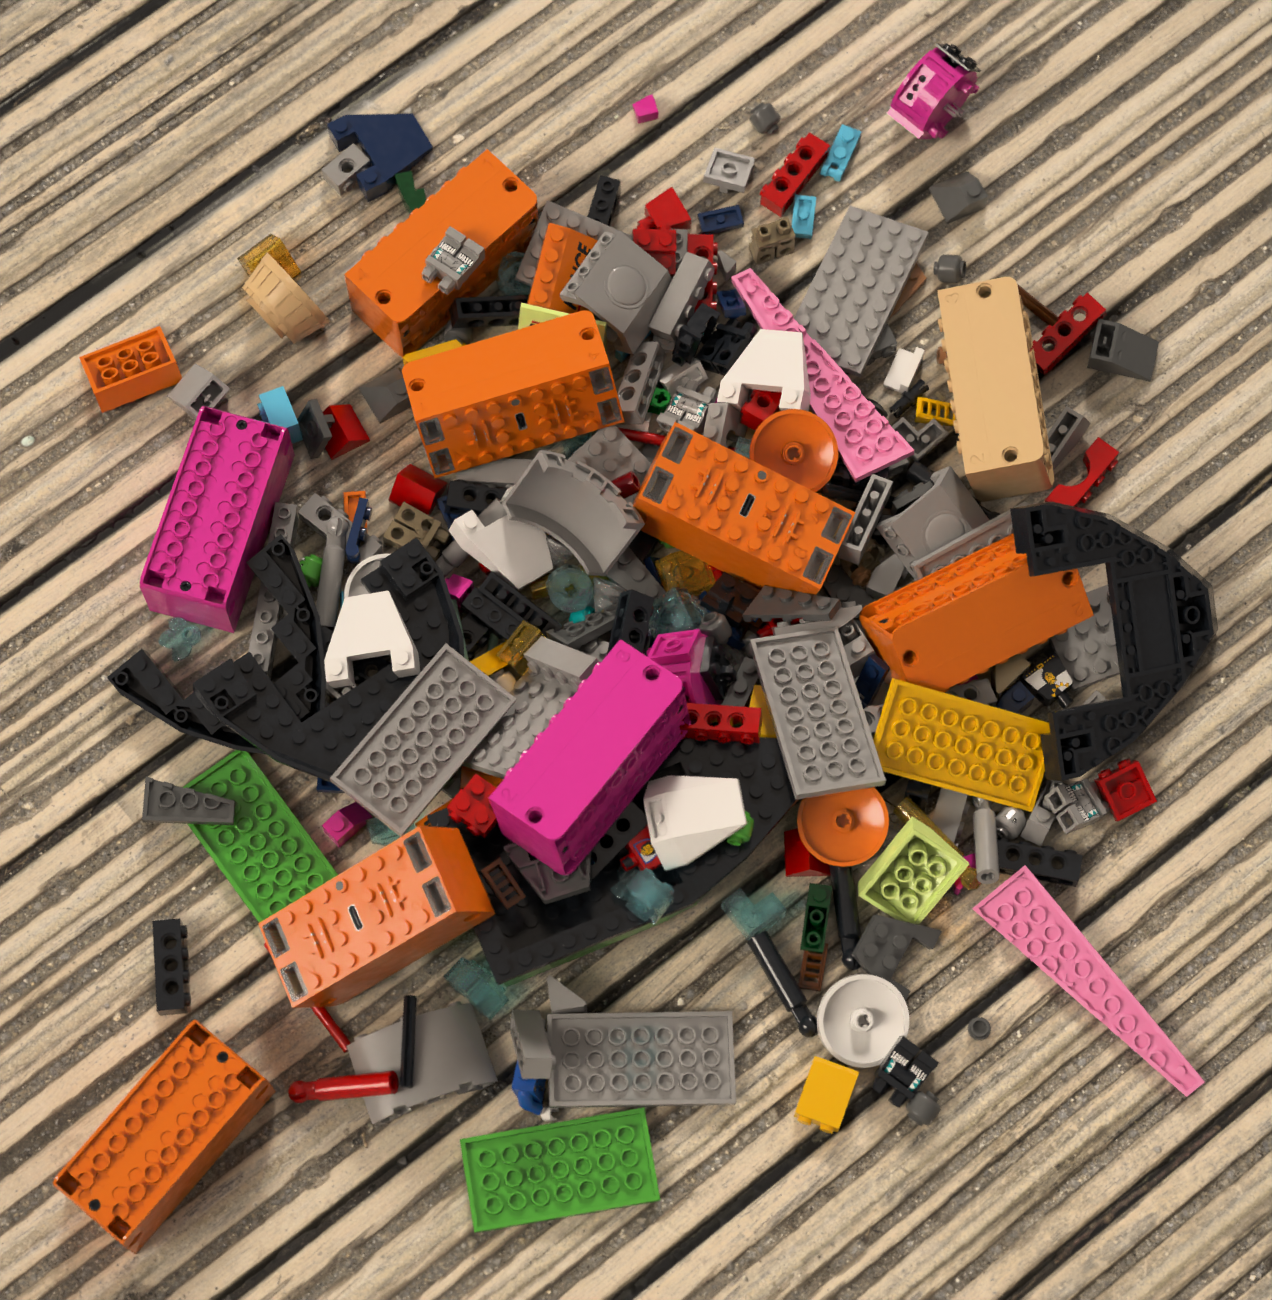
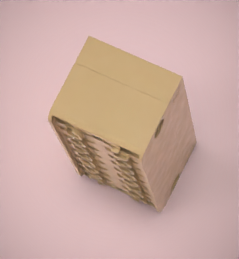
[937,277,1055,502]

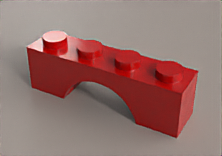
[1045,437,1119,507]

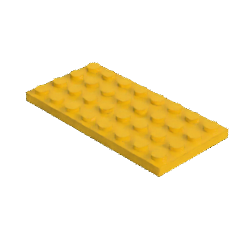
[873,678,1050,812]

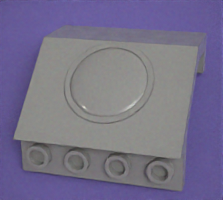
[559,230,672,355]
[876,466,990,581]

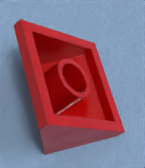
[322,404,370,460]
[388,464,448,516]
[784,828,831,877]

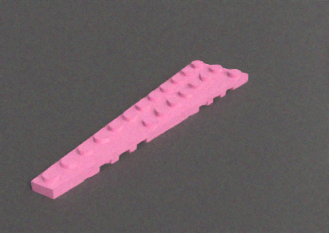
[731,268,914,482]
[972,865,1205,1097]

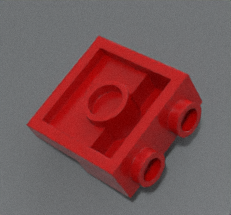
[632,225,676,276]
[1094,758,1157,822]
[447,773,497,838]

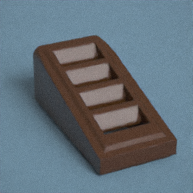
[479,858,526,910]
[798,943,828,992]

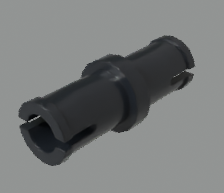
[889,379,929,418]

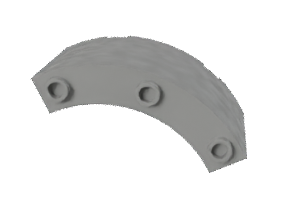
[502,450,645,576]
[347,1001,498,1125]

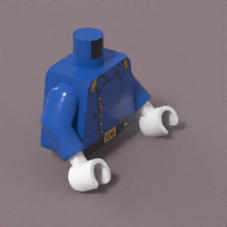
[512,1060,559,1121]

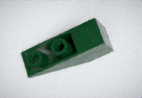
[800,883,832,953]

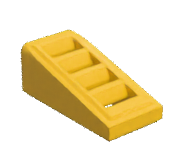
[915,397,956,427]

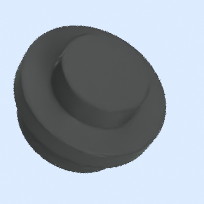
[968,1017,991,1041]

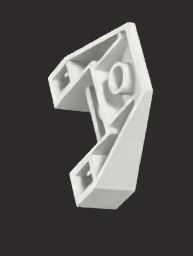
[717,329,811,412]
[449,485,553,591]
[324,591,421,688]

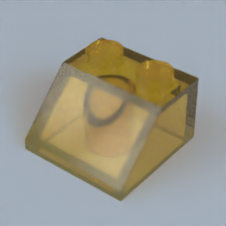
[237,233,301,279]
[655,551,716,605]

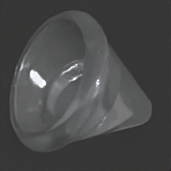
[546,534,574,572]
[592,577,626,613]

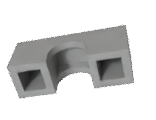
[703,403,740,448]

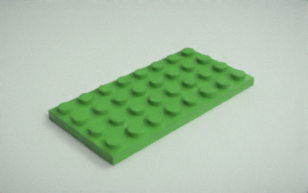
[183,750,338,923]
[460,1107,660,1233]

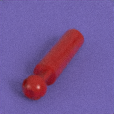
[288,1071,399,1103]

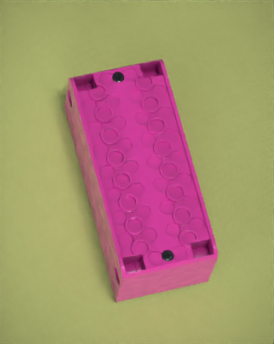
[140,406,295,633]
[489,639,691,875]

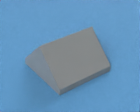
[547,975,588,1014]

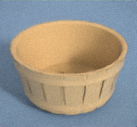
[242,253,331,344]

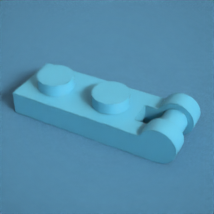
[820,124,862,182]

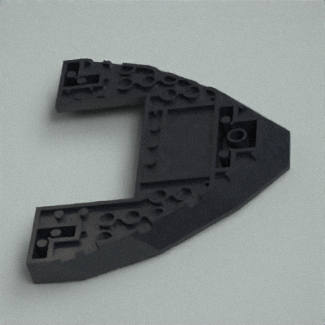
[1010,502,1218,781]
[193,537,464,783]

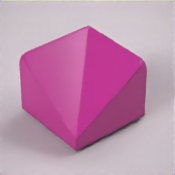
[632,94,658,124]

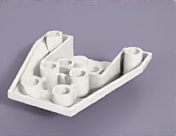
[643,775,747,871]

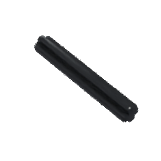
[822,483,895,509]
[400,995,417,1088]

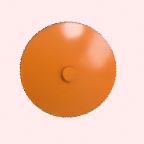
[749,409,838,492]
[797,787,889,867]

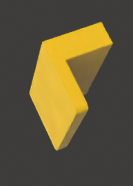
[470,642,522,677]

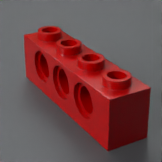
[760,132,830,217]
[687,234,718,321]
[1030,292,1106,375]
[740,390,782,431]
[679,703,763,744]

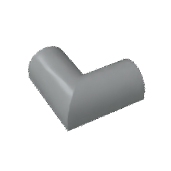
[892,417,949,461]

